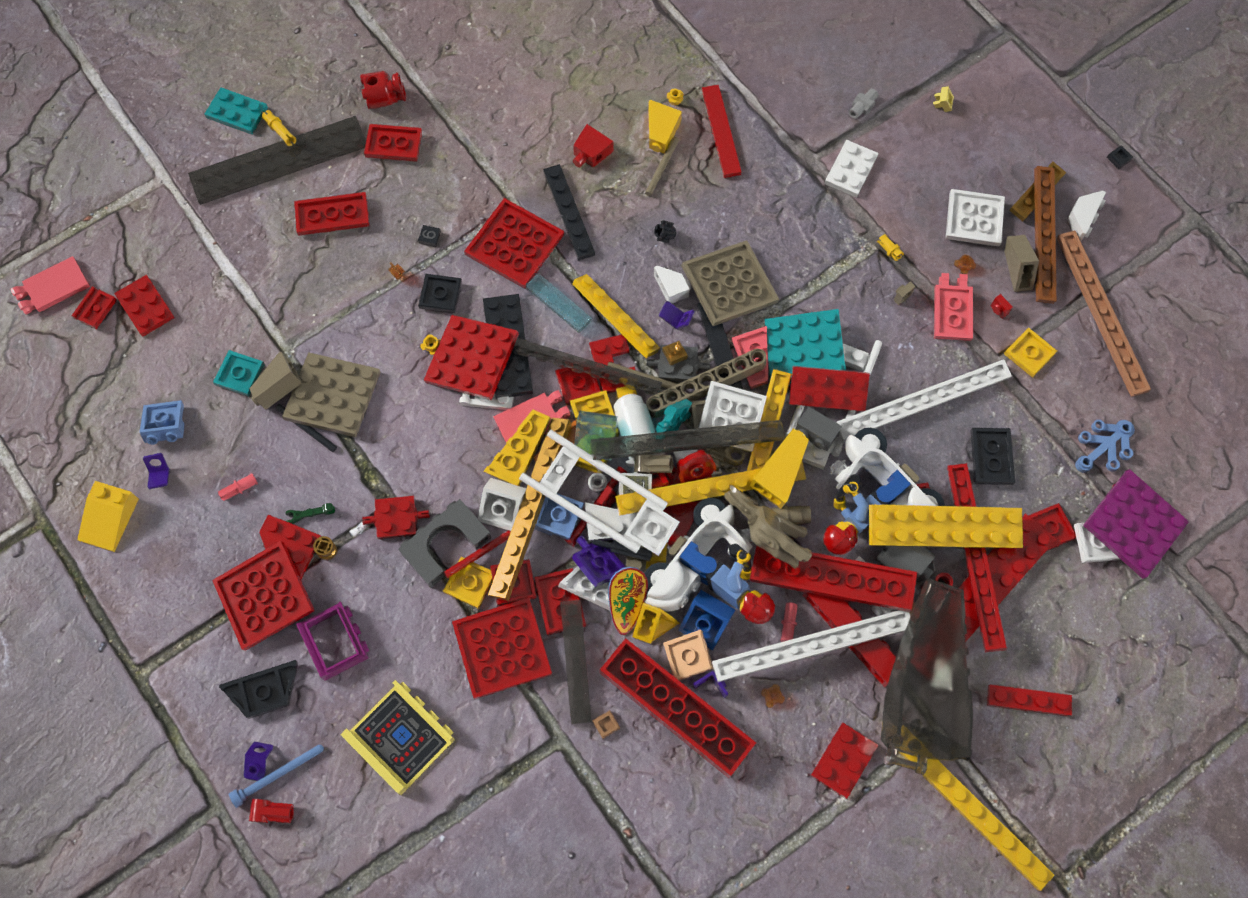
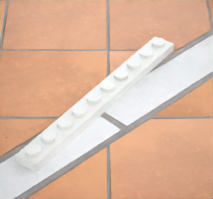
[836,360,1012,441]
[712,610,914,682]

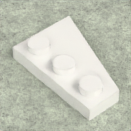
[585,503,637,542]
[558,566,610,611]

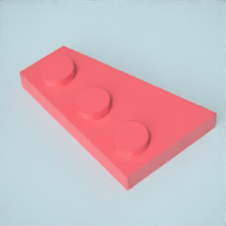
[732,326,768,389]

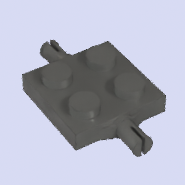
[646,345,710,382]

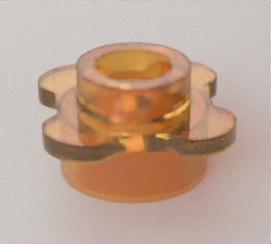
[954,255,976,274]
[388,262,406,280]
[761,684,785,708]

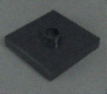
[418,274,462,314]

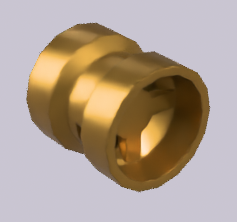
[313,536,337,561]

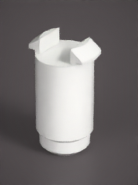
[614,394,667,468]

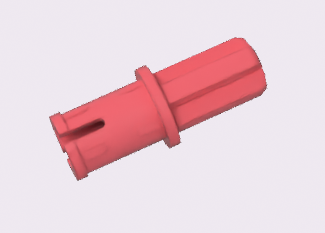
[218,473,258,501]
[780,602,798,642]

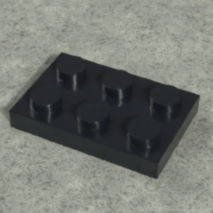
[970,428,1015,485]

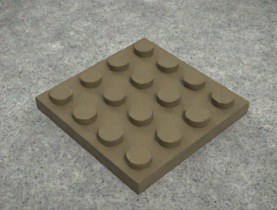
[681,240,779,326]
[282,352,381,437]

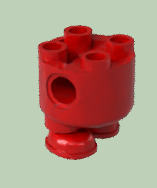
[360,71,406,109]

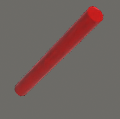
[443,530,511,579]

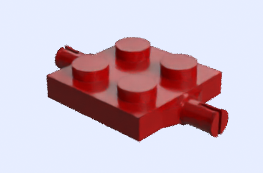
[362,495,430,539]

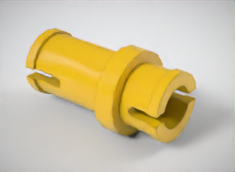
[877,234,904,261]

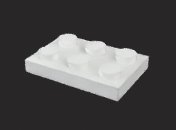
[824,140,879,198]

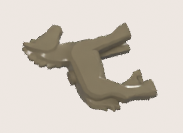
[724,485,812,569]

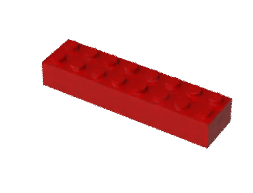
[600,638,756,778]

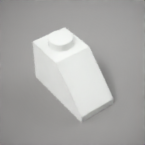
[654,266,691,304]

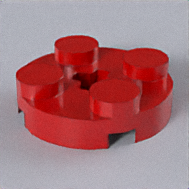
[677,450,716,483]

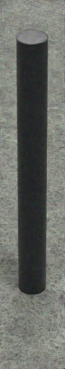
[275,404,337,452]

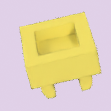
[933,86,954,112]

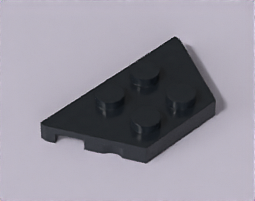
[219,660,298,719]

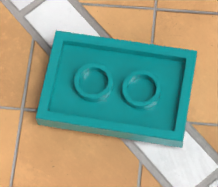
[204,87,268,135]

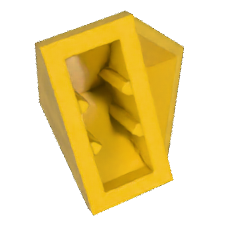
[632,602,680,644]

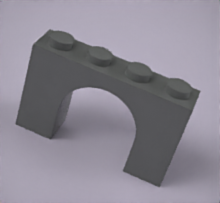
[398,499,491,588]

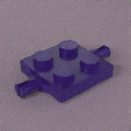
[572,536,625,588]

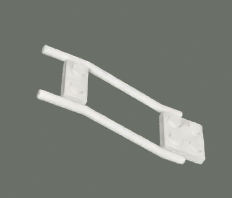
[785,340,882,470]
[519,429,680,556]

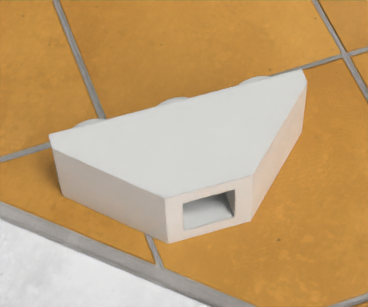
[1067,191,1106,241]

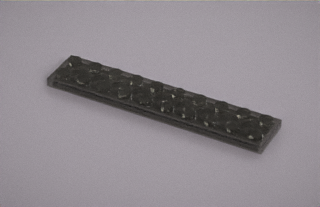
[188,116,366,205]

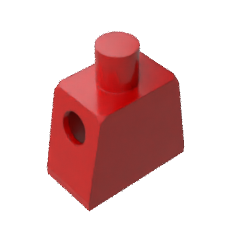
[573,124,614,168]

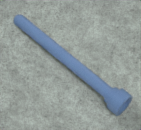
[229,745,324,808]

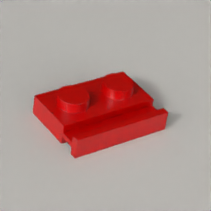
[71,286,117,330]

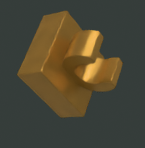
[662,341,688,366]

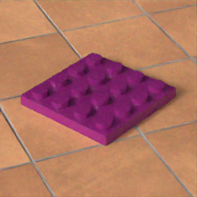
[1083,469,1189,579]

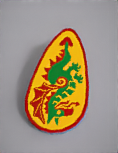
[608,567,648,635]

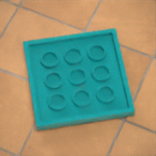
[765,309,846,387]

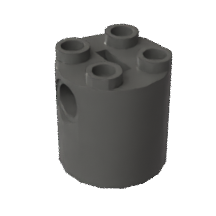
[876,546,936,583]

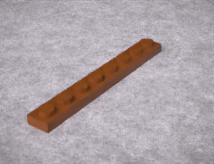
[1034,166,1057,304]

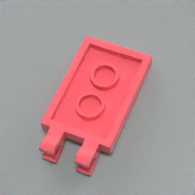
[10,256,90,314]
[934,273,973,341]
[493,390,571,442]

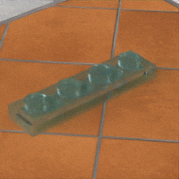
[526,273,592,333]

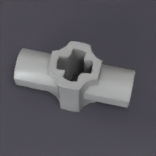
[849,88,879,119]

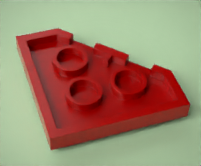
[259,514,322,579]

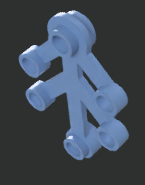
[1075,420,1135,473]

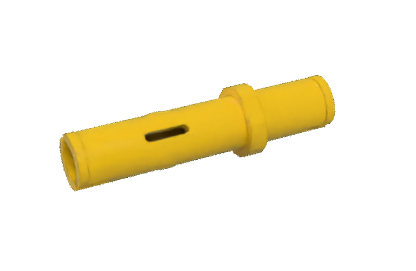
[262,110,296,146]

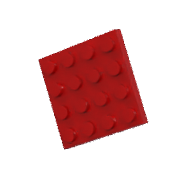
[464,198,564,289]
[424,315,519,400]
[212,541,315,651]
[452,597,552,700]

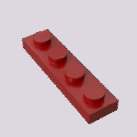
[987,684,1072,717]

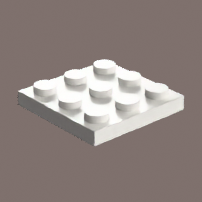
[945,189,1005,247]
[696,381,767,452]

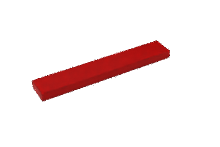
[702,85,741,178]

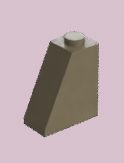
[1004,235,1039,292]
[249,352,302,410]

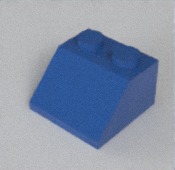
[678,590,736,651]

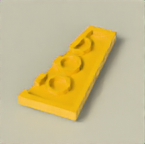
[483,410,551,486]

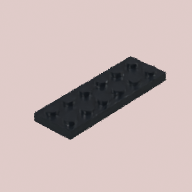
[483,294,533,399]

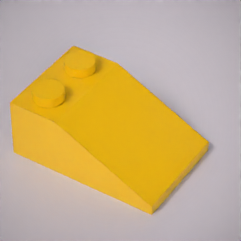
[77,481,139,552]

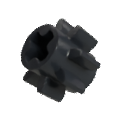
[654,220,676,243]

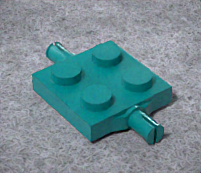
[654,399,692,442]

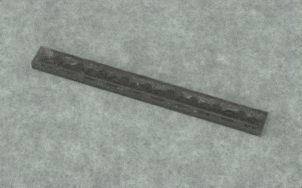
[590,420,785,460]

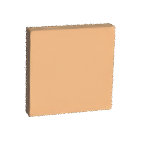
[663,630,714,681]

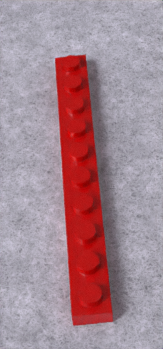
[947,463,1007,653]

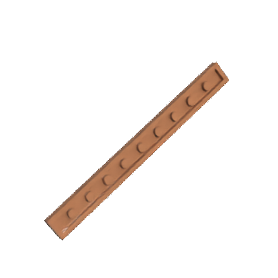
[1056,230,1151,397]

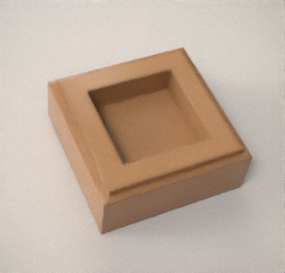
[592,710,620,739]

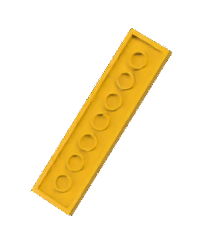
[869,504,1023,548]

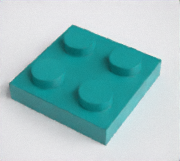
[213,350,265,396]

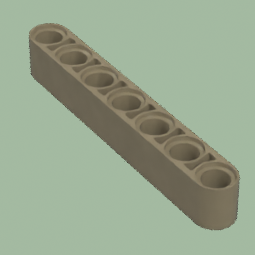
[646,348,767,418]

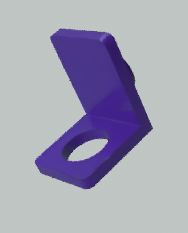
[659,301,695,330]
[143,453,169,489]
[693,671,728,699]
[244,742,273,781]

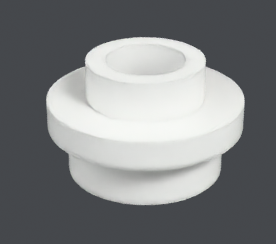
[588,473,607,492]

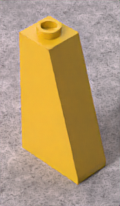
[750,428,809,509]

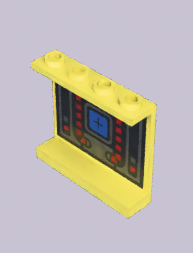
[340,680,455,795]

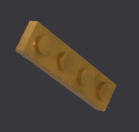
[1009,161,1066,222]

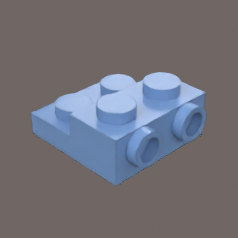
[139,400,185,445]
[534,493,584,540]

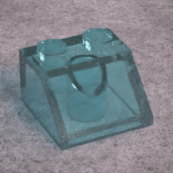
[574,411,618,460]

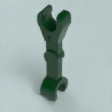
[285,503,335,524]

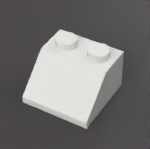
[478,478,527,531]

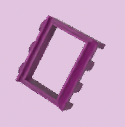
[296,601,370,681]

